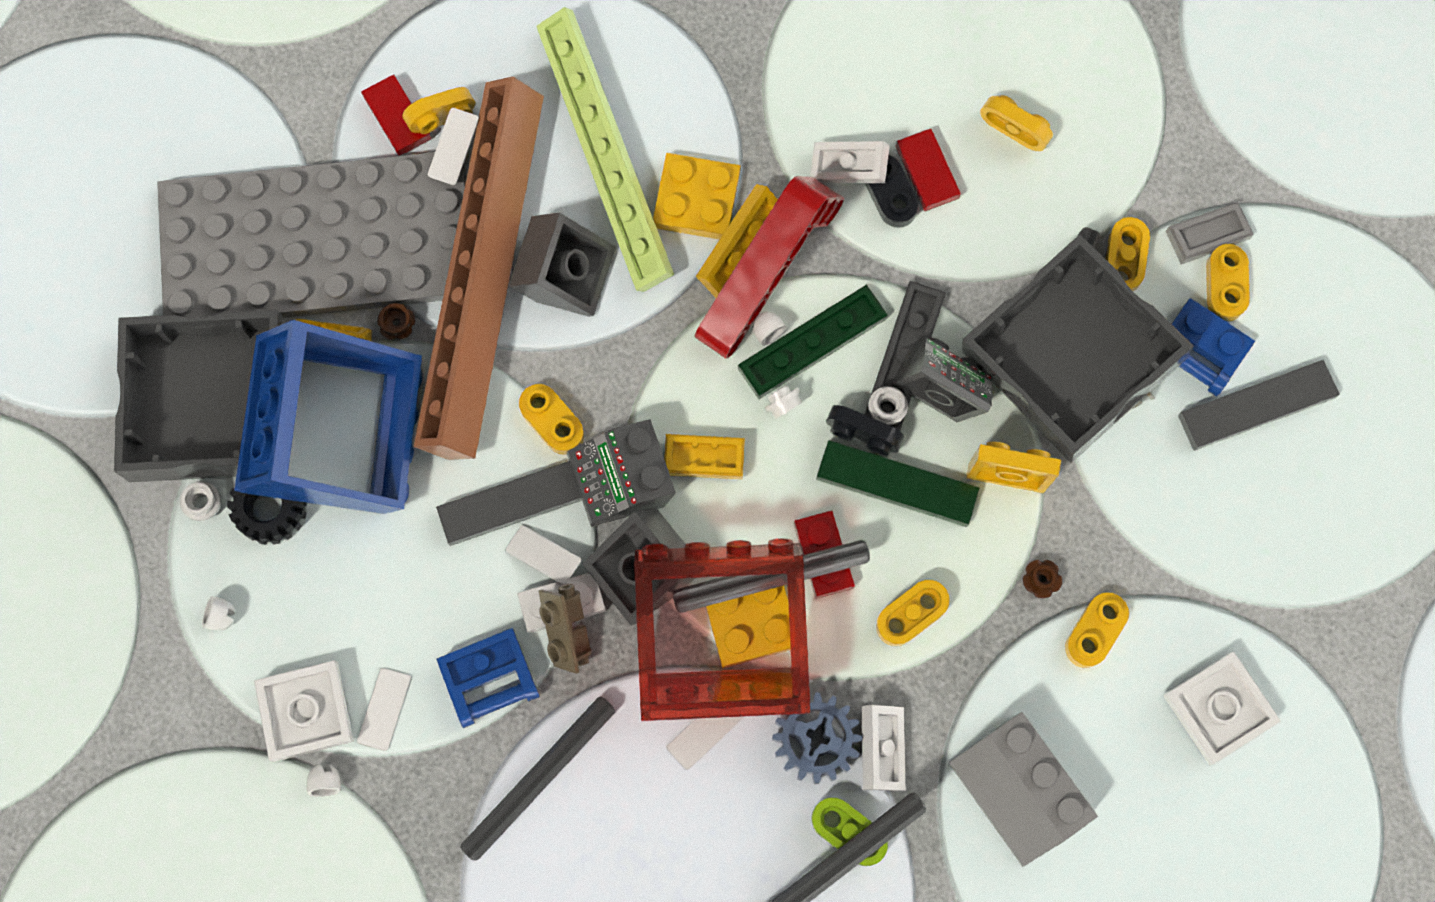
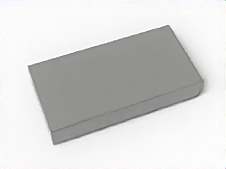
[1165,201,1254,265]

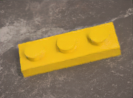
[696,184,778,298]

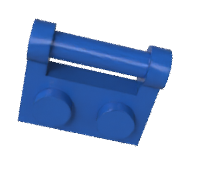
[1171,298,1255,397]
[436,628,540,728]

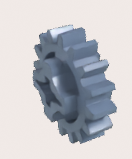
[772,692,862,784]

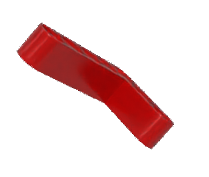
[694,176,845,359]

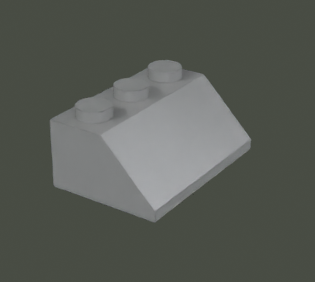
[949,712,1099,867]

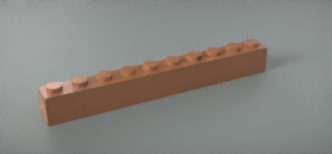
[413,76,544,460]

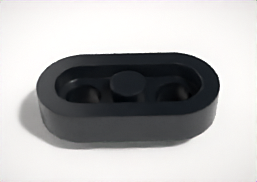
[865,155,919,228]
[826,405,905,456]

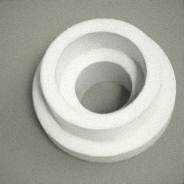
[764,385,803,419]
[868,386,908,426]
[180,481,221,521]

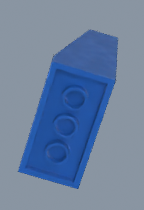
[234,320,423,514]

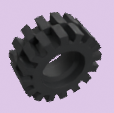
[227,488,307,545]

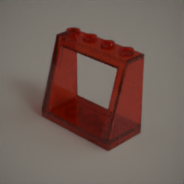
[634,538,810,721]

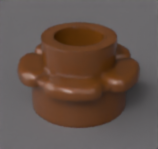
[377,303,416,340]
[1022,560,1063,599]

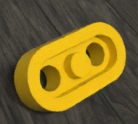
[402,87,476,134]
[980,95,1053,151]
[1105,217,1150,291]
[1206,244,1250,322]
[519,384,584,455]
[876,580,950,646]
[1065,592,1129,668]

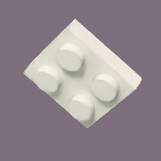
[1163,651,1281,766]
[254,660,354,762]

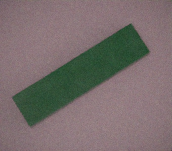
[738,284,888,399]
[816,440,980,527]

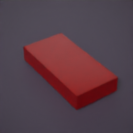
[361,74,432,156]
[895,129,961,212]

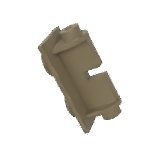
[538,584,592,674]

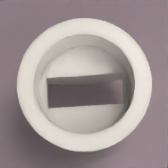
[753,311,787,346]
[202,596,235,630]
[307,764,341,797]

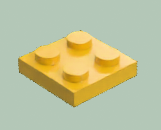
[653,153,741,240]
[966,442,1061,493]
[706,585,801,669]

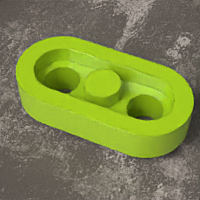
[811,798,888,866]

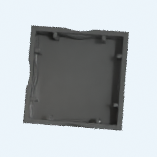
[962,235,1194,463]
[114,310,286,482]

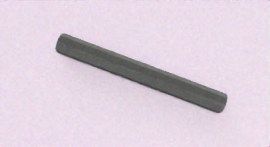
[672,540,870,613]
[460,696,615,861]
[771,792,926,902]

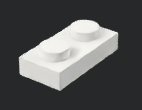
[810,141,890,183]
[517,573,606,634]
[862,705,906,791]

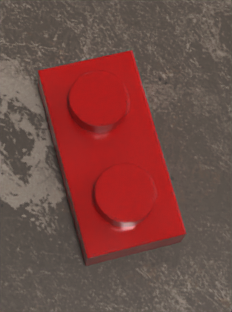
[793,510,855,599]

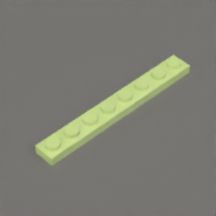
[536,7,674,292]

